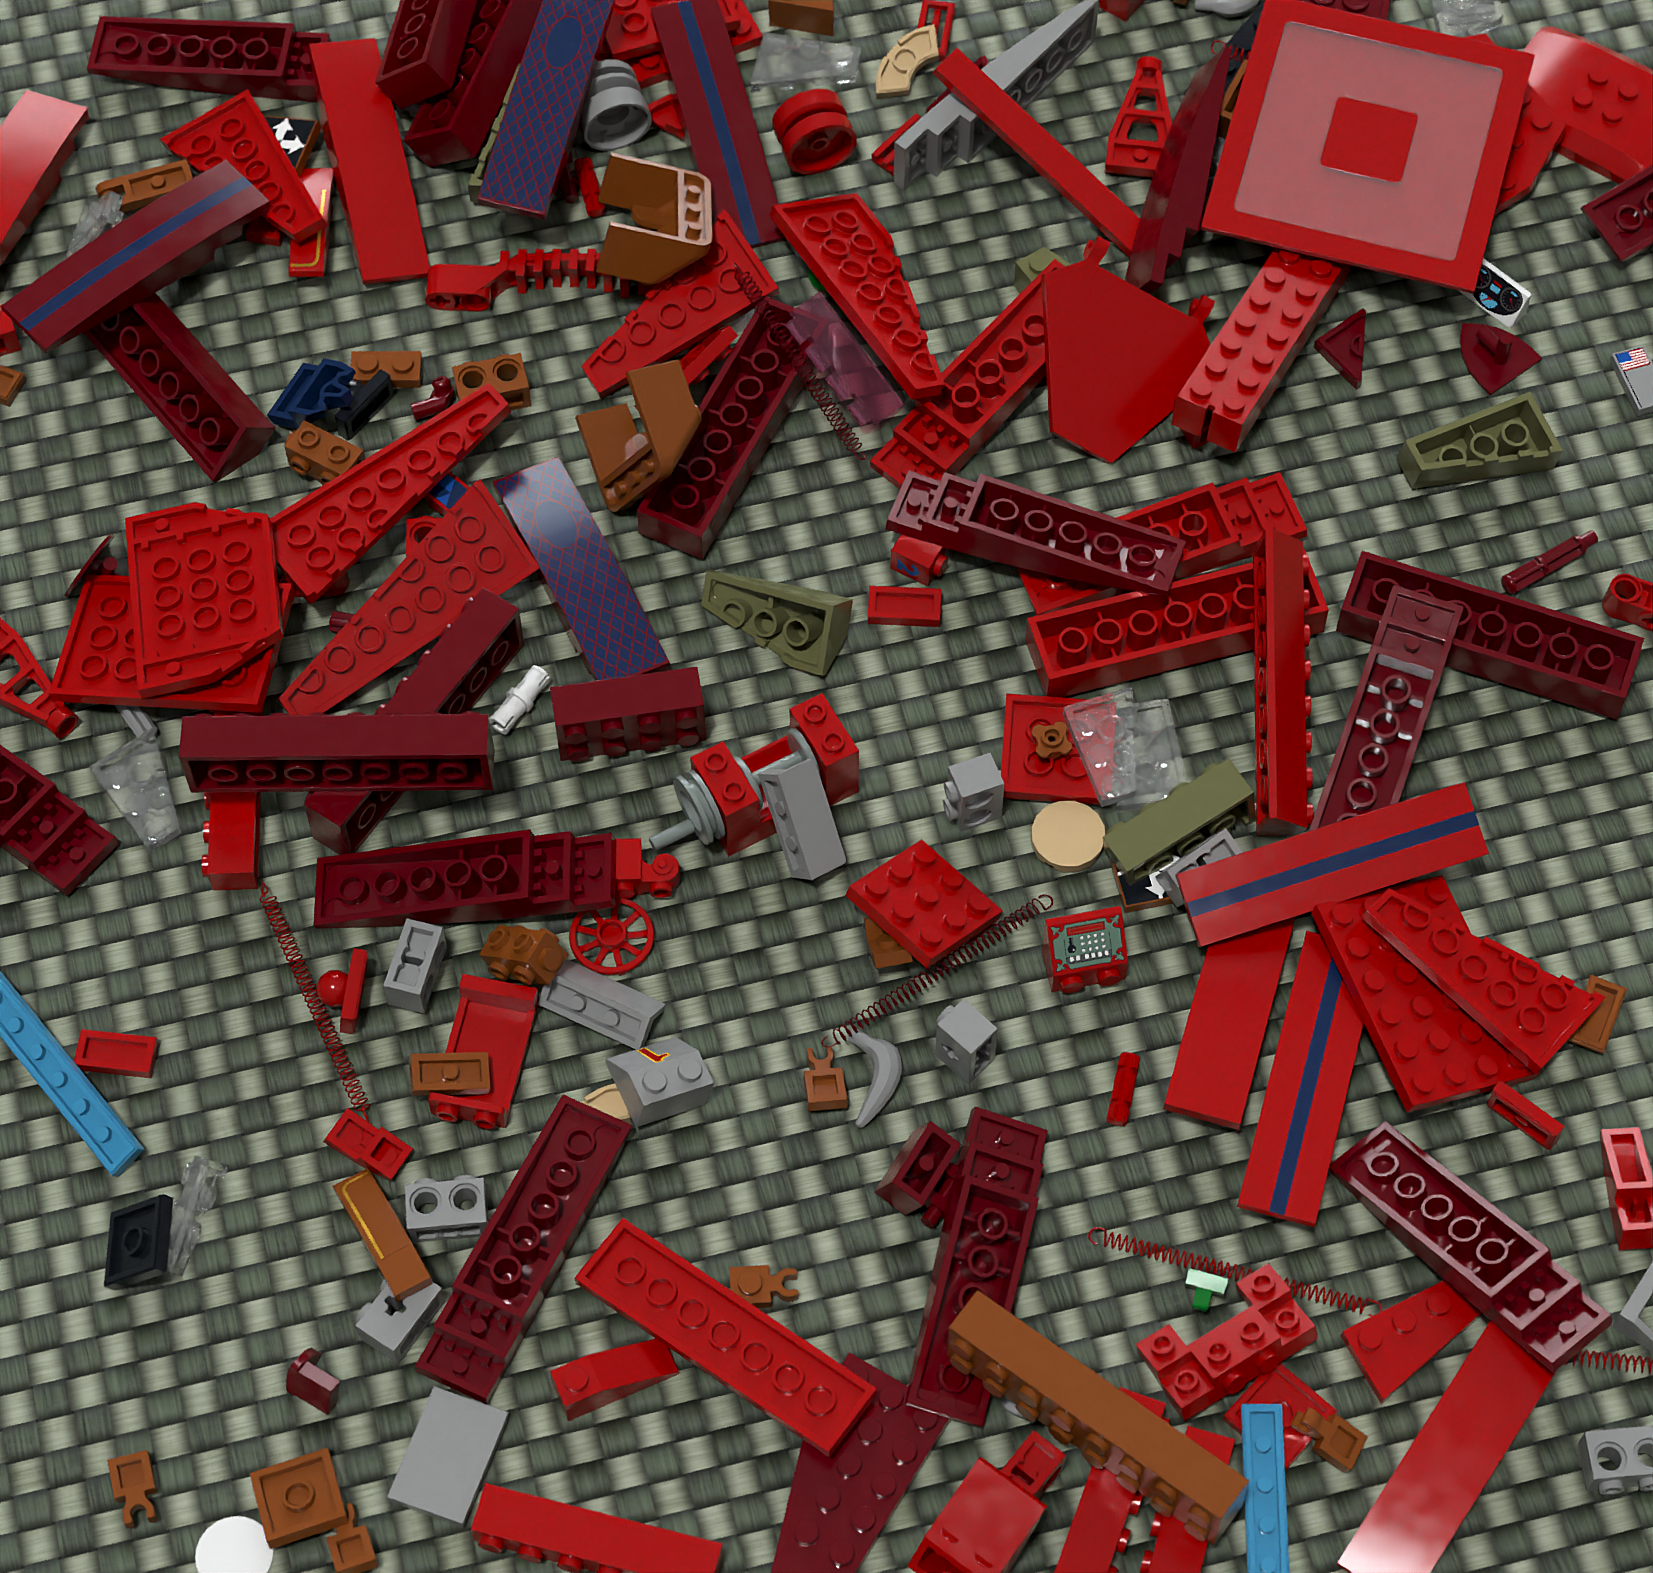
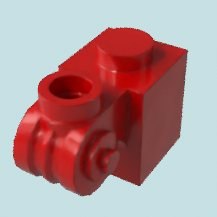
[615,838,680,899]

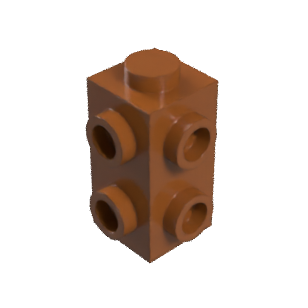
[284,420,365,485]
[478,925,569,985]

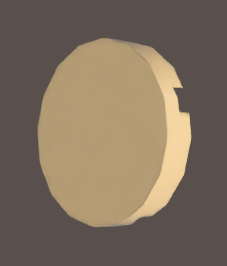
[1031,801,1105,872]

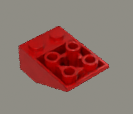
[907,1457,1047,1573]

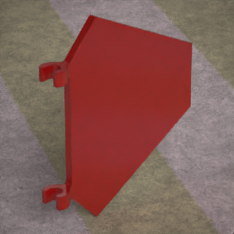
[1041,236,1215,464]

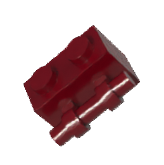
[874,1121,961,1228]

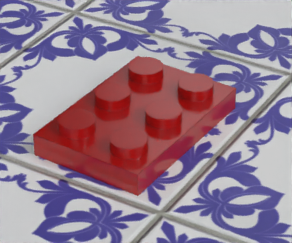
[634,325,738,410]

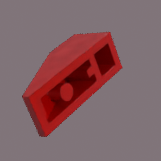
[550,1339,679,1422]

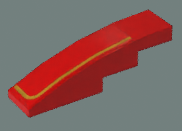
[288,168,335,277]

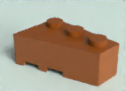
[768,0,834,37]

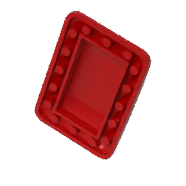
[1523,27,1653,184]

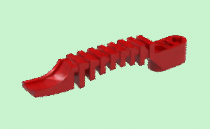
[425,249,656,312]

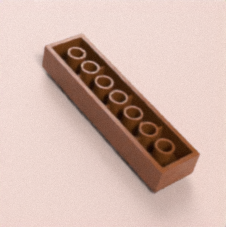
[947,1290,1249,1545]

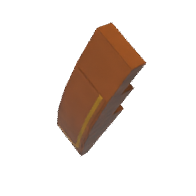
[333,1168,433,1302]

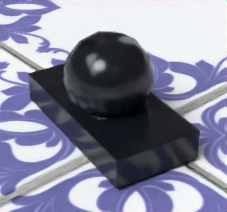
[334,369,394,441]

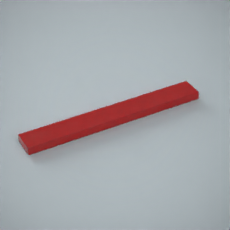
[932,47,1140,258]

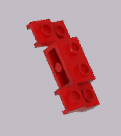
[1136,1263,1318,1421]

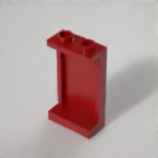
[428,974,539,1129]

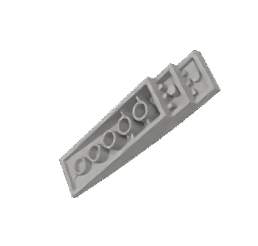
[894,0,1099,191]

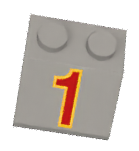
[605,1037,714,1127]

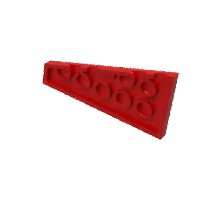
[160,89,328,243]
[581,209,780,399]
[1361,888,1606,1074]

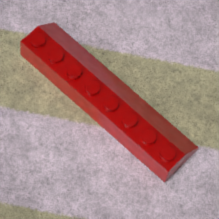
[1253,529,1313,837]

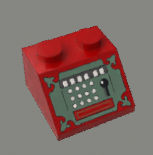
[1042,906,1128,993]

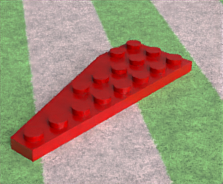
[769,193,944,400]

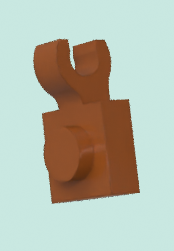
[1290,1408,1368,1472]

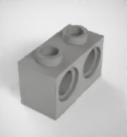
[943,753,1004,832]
[1155,828,1243,907]
[383,918,447,1014]
[405,1175,489,1243]
[1578,1426,1653,1495]

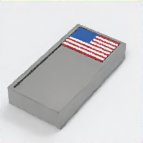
[1610,345,1653,416]

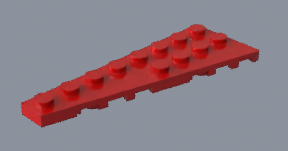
[270,383,511,605]
[277,479,541,716]

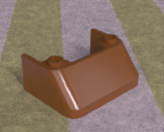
[596,152,712,286]
[575,359,701,512]

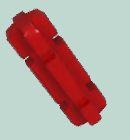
[574,157,606,218]
[1106,1052,1140,1127]

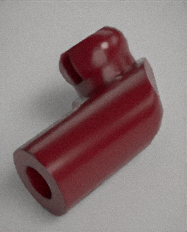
[410,376,454,421]

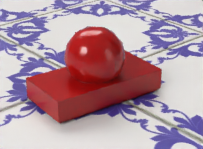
[316,948,368,1034]

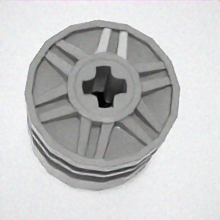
[579,60,652,151]

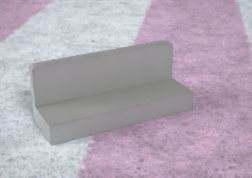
[758,759,846,880]
[538,959,666,1049]

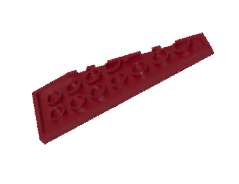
[771,1352,951,1573]

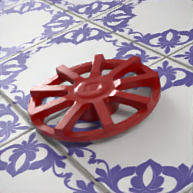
[569,898,654,976]

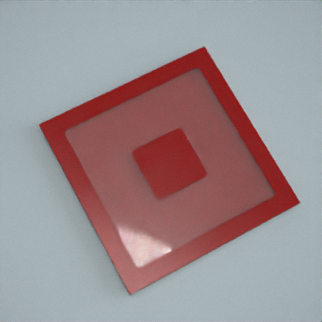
[1200,0,1535,294]

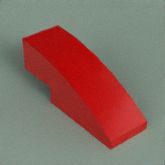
[1600,1127,1653,1250]

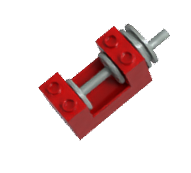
[649,693,859,857]

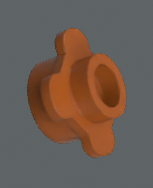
[1032,721,1072,759]

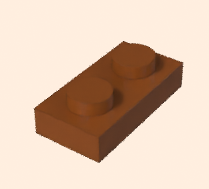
[350,351,423,388]
[409,1052,490,1096]

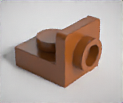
[864,916,913,969]

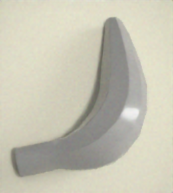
[1195,0,1260,18]
[847,1029,902,1128]

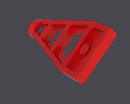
[1105,56,1172,177]
[0,618,78,738]

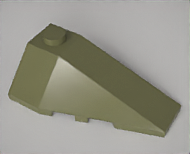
[701,570,853,676]

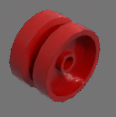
[772,89,857,174]

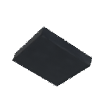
[104,1194,173,1290]

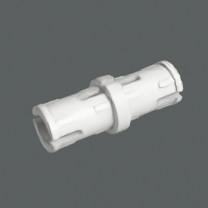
[489,665,551,735]

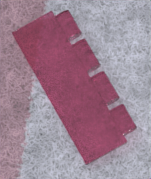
[785,291,904,427]

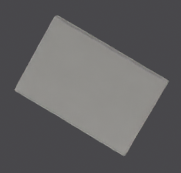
[387,1386,509,1528]

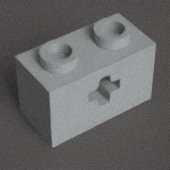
[935,999,998,1085]
[355,1279,445,1364]

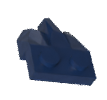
[267,359,356,429]

